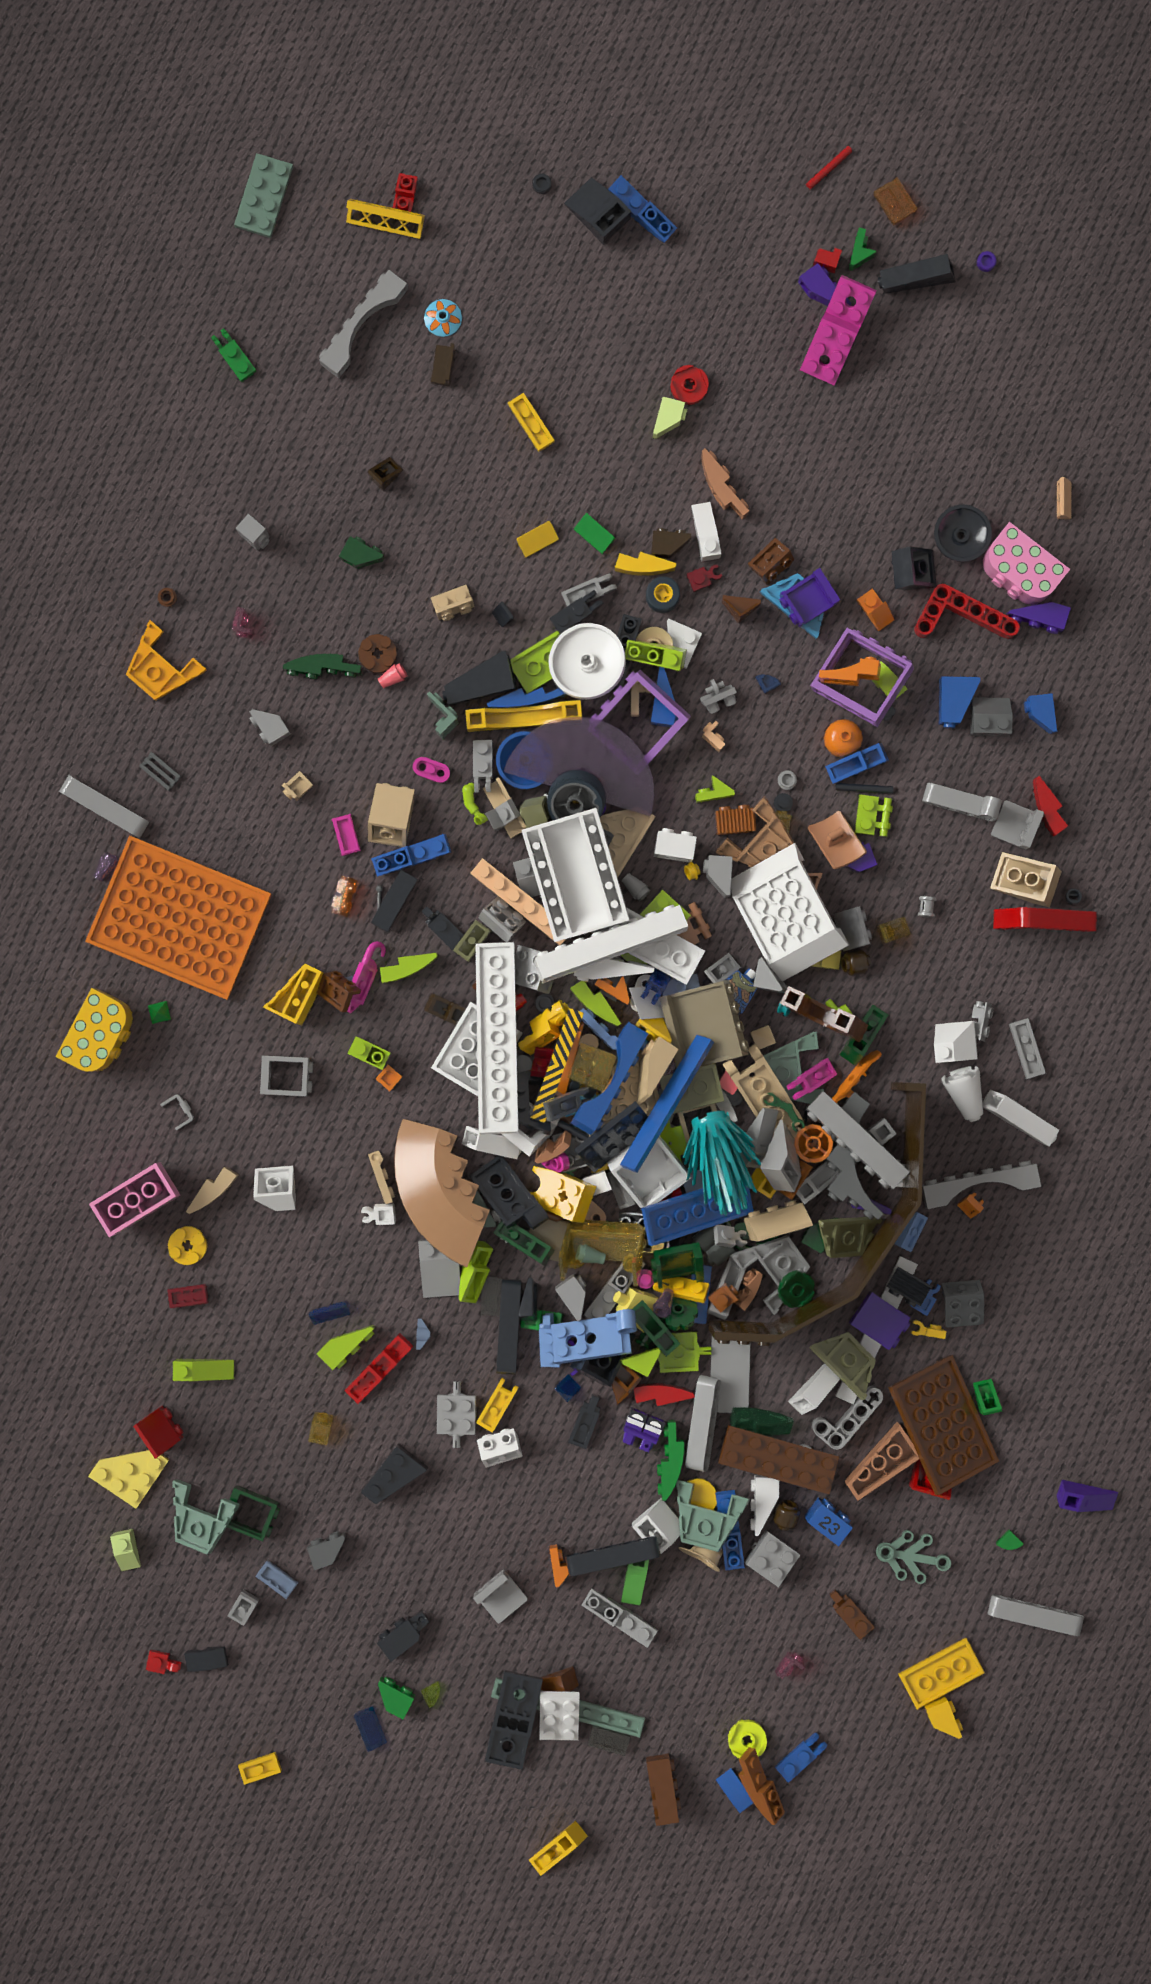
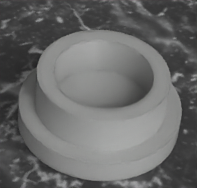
[778,771,797,790]

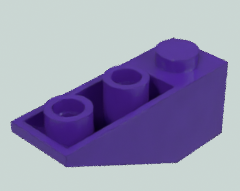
[798,263,852,306]
[1006,602,1070,634]
[1057,1480,1118,1512]

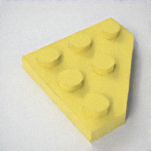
[88,1450,170,1509]

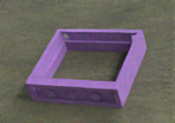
[810,628,914,727]
[587,670,691,775]

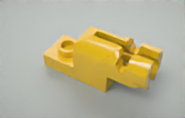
[518,1000,569,1055]

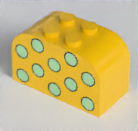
[56,988,133,1071]

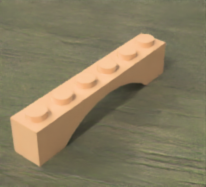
[471,858,566,946]

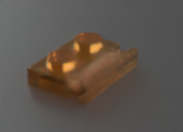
[873,177,917,226]

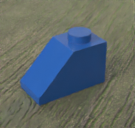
[1024,693,1057,734]

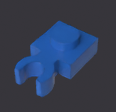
[909,1279,940,1316]

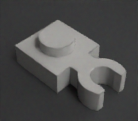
[714,1225,747,1248]

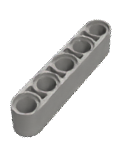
[59,775,149,838]
[685,1375,721,1472]
[988,1594,1084,1636]

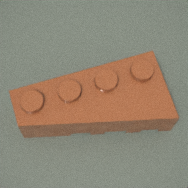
[845,1422,919,1501]

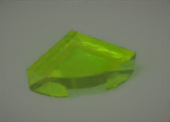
[421,1681,440,1708]

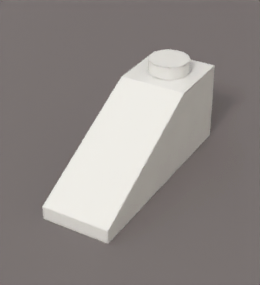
[691,502,721,562]

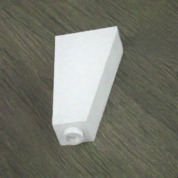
[982,1090,1059,1146]

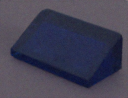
[308,1301,350,1325]
[354,1706,387,1752]

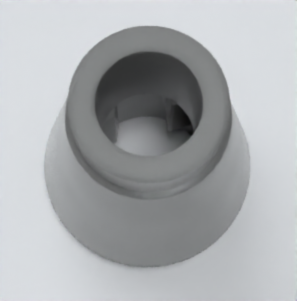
[622,873,650,901]

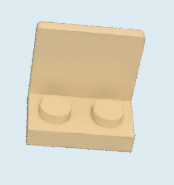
[431,585,474,621]

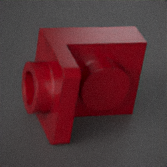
[531,1047,554,1078]

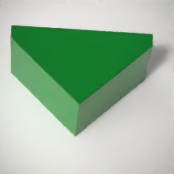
[973,1379,1002,1415]

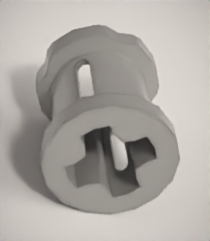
[918,896,936,917]

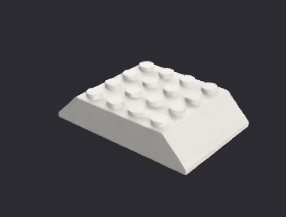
[522,808,629,942]

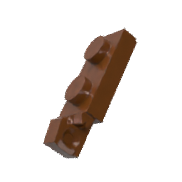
[829,1590,875,1640]

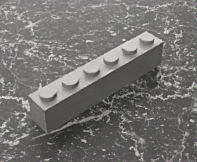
[806,1091,909,1189]

